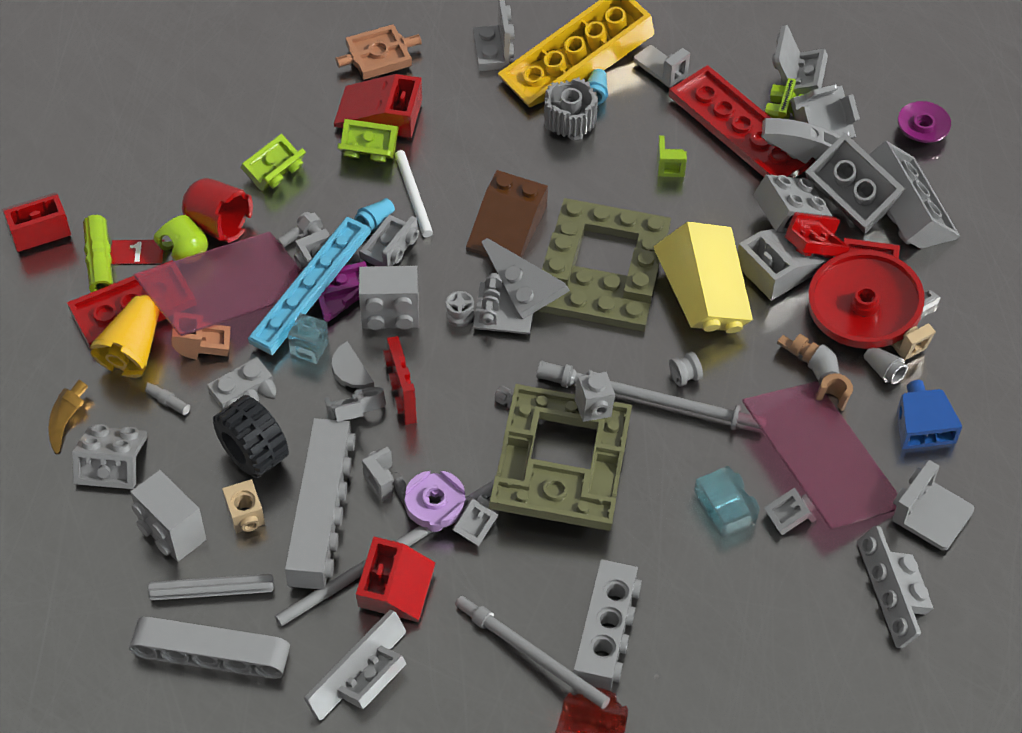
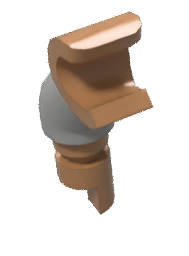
[777,334,853,411]

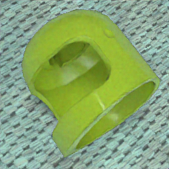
[153,215,208,265]

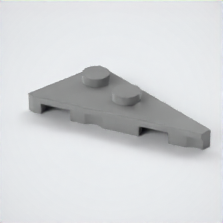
[482,238,570,319]

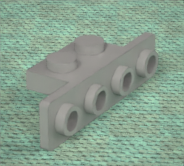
[857,526,934,648]
[304,610,406,720]

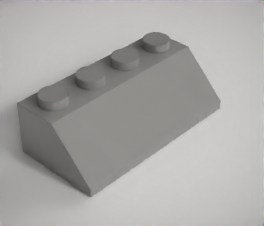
[869,141,960,249]

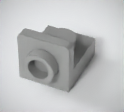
[294,228,330,269]
[362,447,394,502]
[764,488,817,535]
[452,496,498,546]

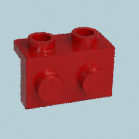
[785,212,850,259]

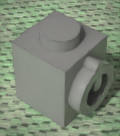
[574,370,615,422]

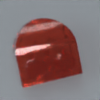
[555,687,628,733]

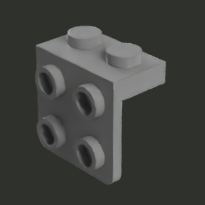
[772,25,828,96]
[892,460,974,550]

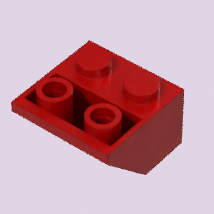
[2,193,71,252]
[356,536,436,622]

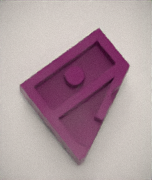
[317,261,367,322]

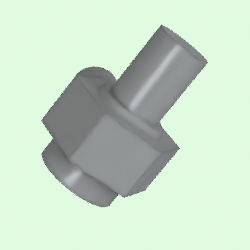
[277,212,323,248]

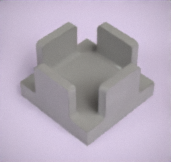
[790,84,860,139]

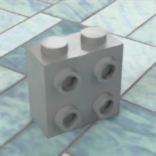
[753,174,832,233]

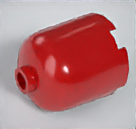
[182,178,253,243]

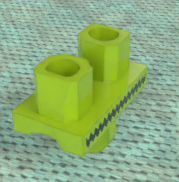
[765,78,803,119]

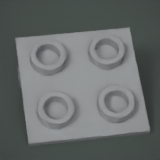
[473,273,533,334]

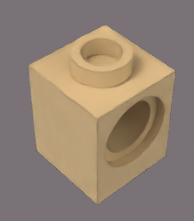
[222,479,265,534]

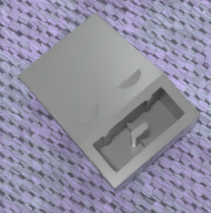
[737,229,830,301]

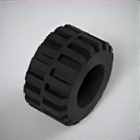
[213,395,289,478]

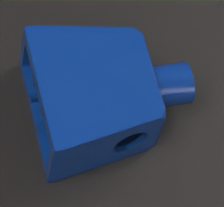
[897,380,962,450]

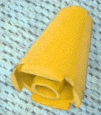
[90,295,160,378]

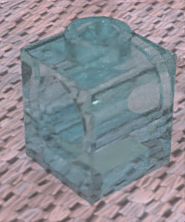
[288,313,329,364]

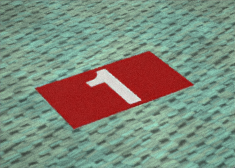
[110,239,165,264]

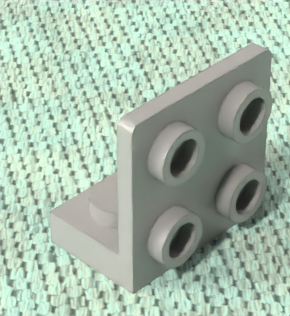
[473,0,514,71]
[72,424,147,489]

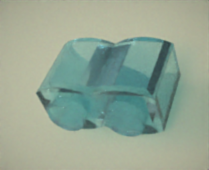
[694,466,759,538]

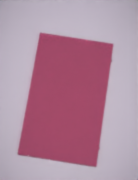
[134,232,303,336]
[742,381,898,530]

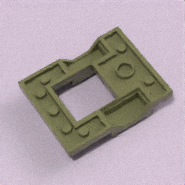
[537,198,671,332]
[489,384,632,531]

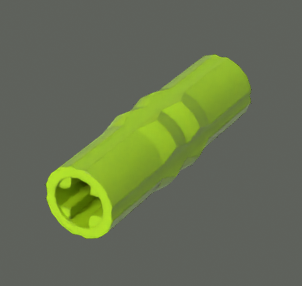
[83,215,113,292]

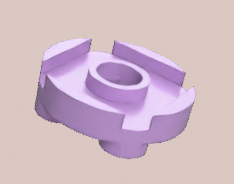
[404,471,466,532]

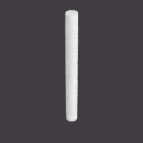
[395,150,433,238]

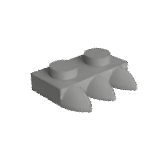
[207,357,276,409]

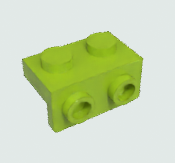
[337,119,398,163]
[240,133,306,191]

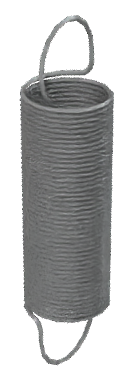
[392,472,407,507]

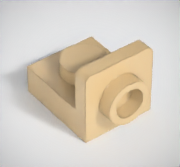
[892,323,936,361]

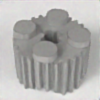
[544,77,598,140]

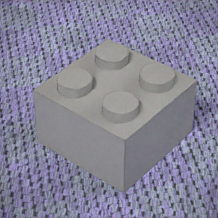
[359,266,419,330]
[130,470,207,562]

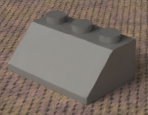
[805,133,905,234]

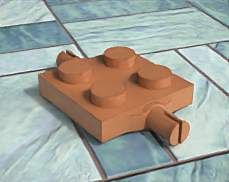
[335,24,422,80]

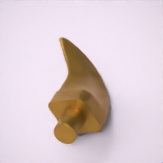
[48,380,88,454]

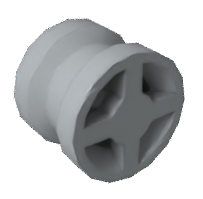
[446,291,475,327]
[669,352,703,386]

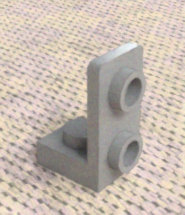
[634,45,690,88]

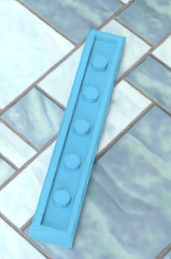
[248,217,371,355]

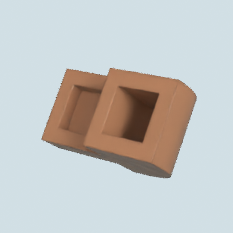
[171,313,230,360]

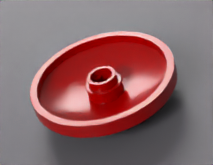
[808,250,925,349]

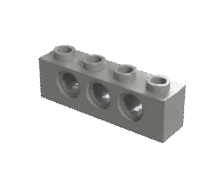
[574,559,642,693]

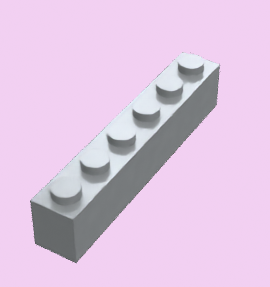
[285,418,356,590]

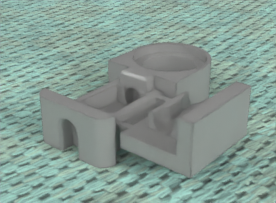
[324,387,386,422]

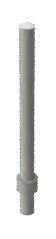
[455,596,610,709]

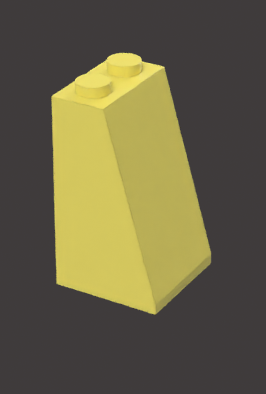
[654,222,753,333]

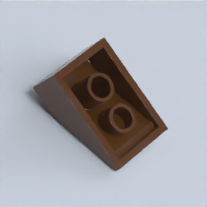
[466,170,548,258]

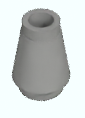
[864,348,908,384]

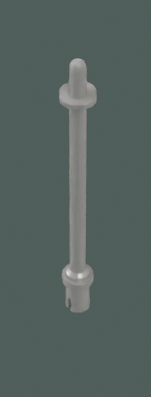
[536,360,766,430]

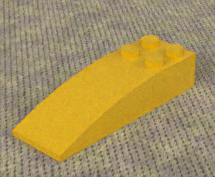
[498,0,654,107]

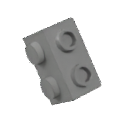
[359,214,419,266]

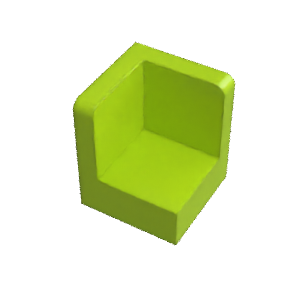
[657,135,687,177]

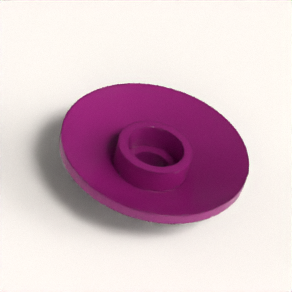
[898,101,951,143]

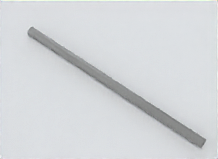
[275,480,494,627]

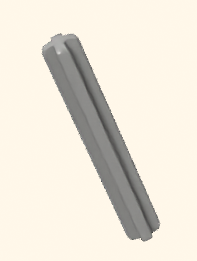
[148,574,274,601]

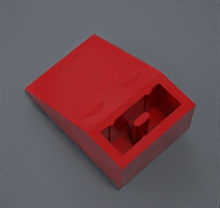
[334,74,422,138]

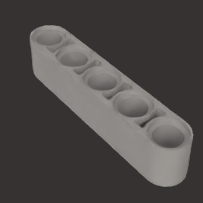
[129,617,290,679]

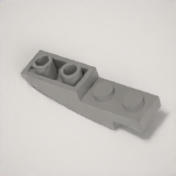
[762,118,841,164]

